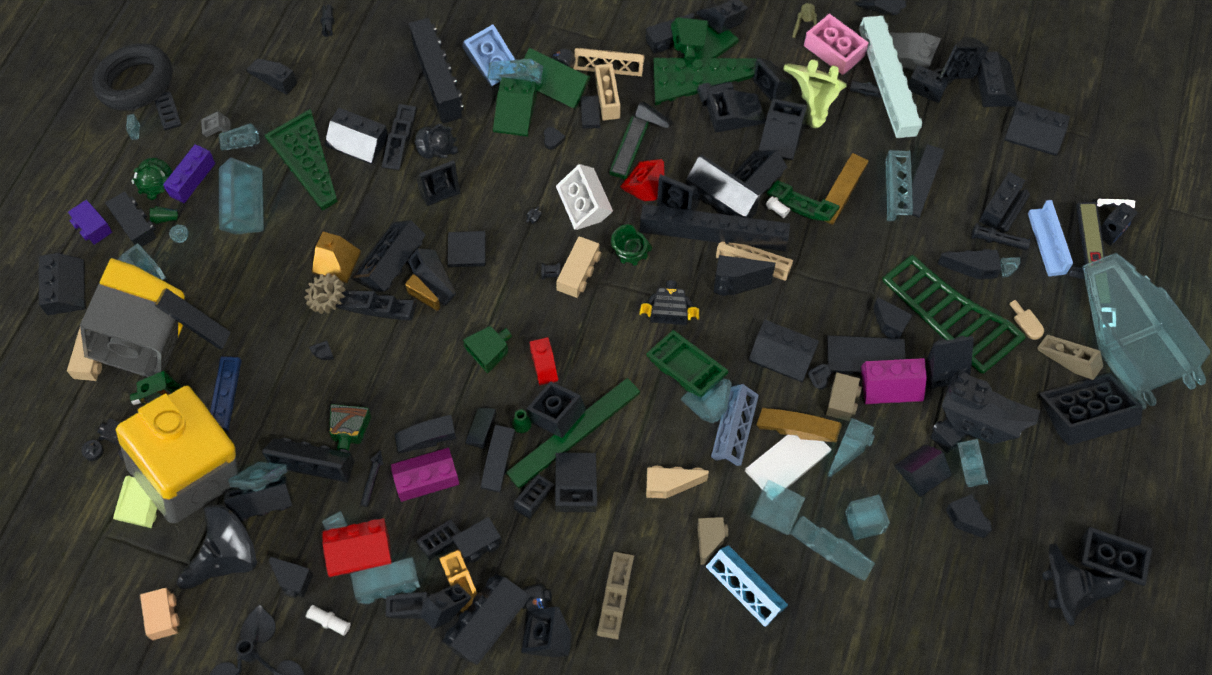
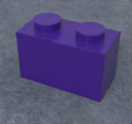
[68,200,112,245]

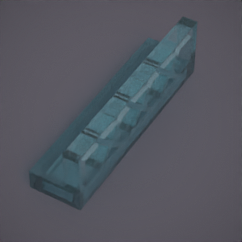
[886,150,913,221]

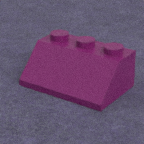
[861,358,926,404]
[391,448,459,502]

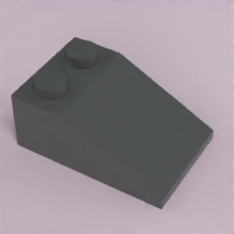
[889,33,941,72]

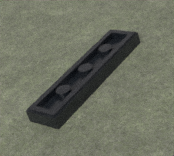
[155,288,231,350]

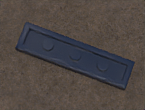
[210,357,242,431]

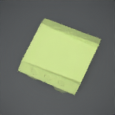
[113,475,157,528]

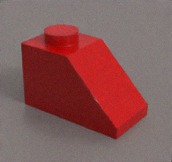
[530,338,558,385]

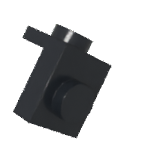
[97,418,120,446]

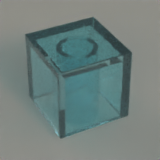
[845,495,890,540]

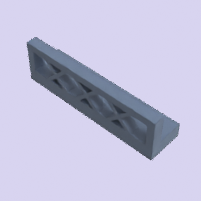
[711,384,759,466]

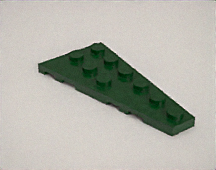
[654,58,757,106]
[265,109,338,211]

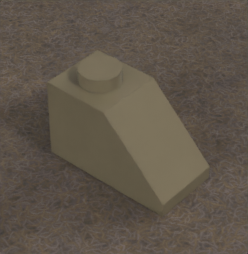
[697,517,728,565]

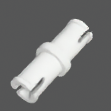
[306,605,350,636]

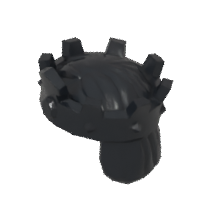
[415,123,458,159]

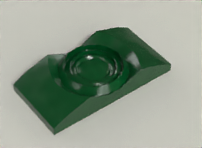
[646,330,729,398]

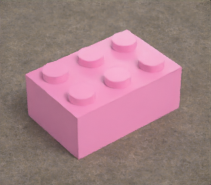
[804,14,869,75]

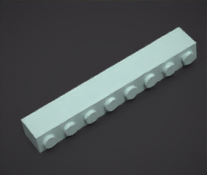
[859,16,922,138]

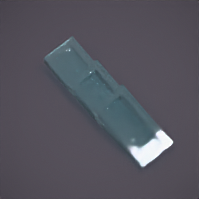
[790,516,875,581]

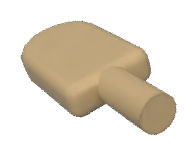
[1010,300,1044,340]

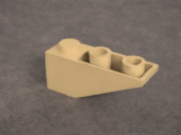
[646,466,708,498]

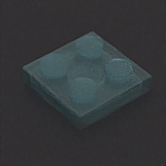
[228,462,288,491]
[751,480,805,535]

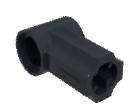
[697,81,734,107]

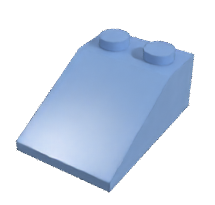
[462,25,520,86]

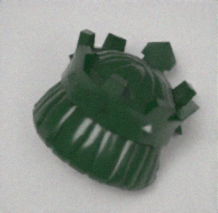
[131,158,173,200]
[611,224,652,266]

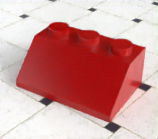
[323,518,391,577]

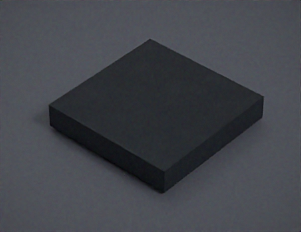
[448,231,486,267]

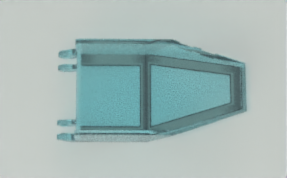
[1083,253,1210,409]

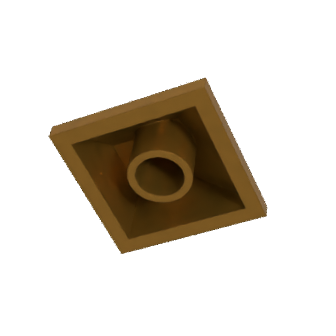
[312,232,361,283]

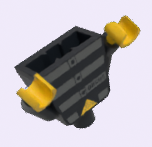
[639,280,699,325]

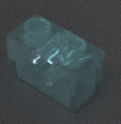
[957,439,988,487]

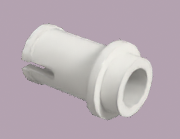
[766,197,790,218]

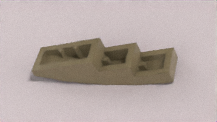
[597,552,634,639]

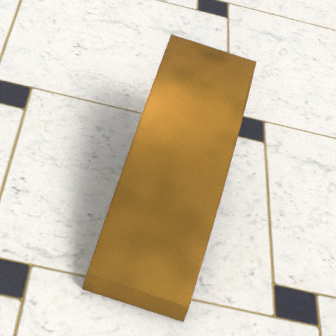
[439,549,477,612]

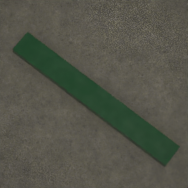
[506,378,640,489]

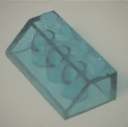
[219,158,264,234]

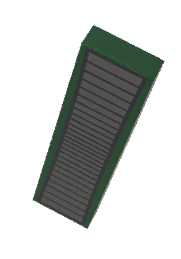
[609,116,649,180]

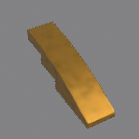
[825,153,869,225]
[757,408,842,442]

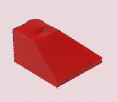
[620,159,664,201]

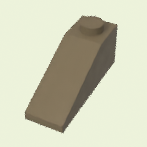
[1038,335,1103,380]

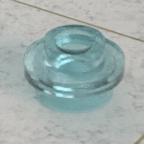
[169,225,188,243]

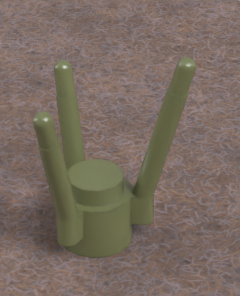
[792,3,818,38]

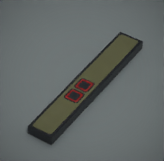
[1076,202,1112,308]

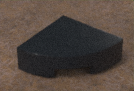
[309,341,334,360]

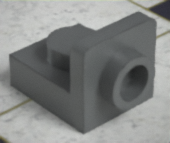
[201,111,231,137]

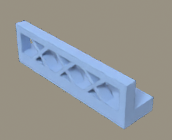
[1028,200,1073,277]

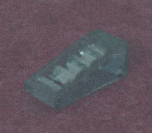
[219,123,259,151]

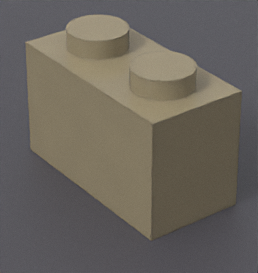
[826,373,862,421]

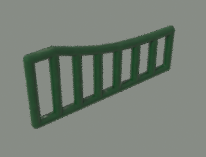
[882,255,1026,374]

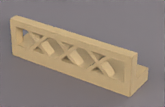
[573,48,645,76]
[716,242,793,281]

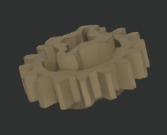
[304,273,345,314]

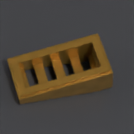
[406,274,440,310]

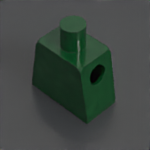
[671,17,708,60]
[463,326,512,373]

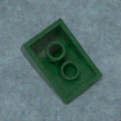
[493,77,537,137]

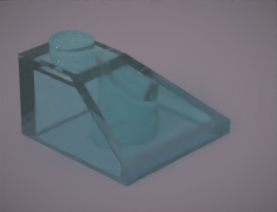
[681,378,732,423]

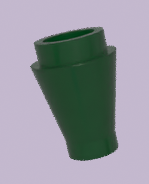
[150,206,178,224]
[512,409,532,433]

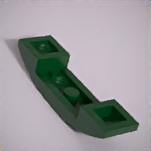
[767,180,840,221]

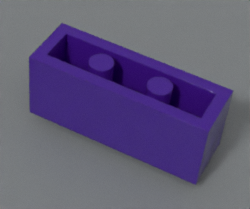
[163,144,215,203]

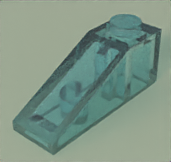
[487,59,543,83]
[827,418,875,477]

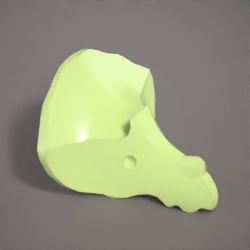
[783,59,847,129]

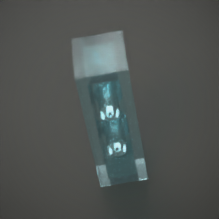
[351,557,420,604]

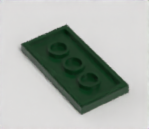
[515,48,590,109]

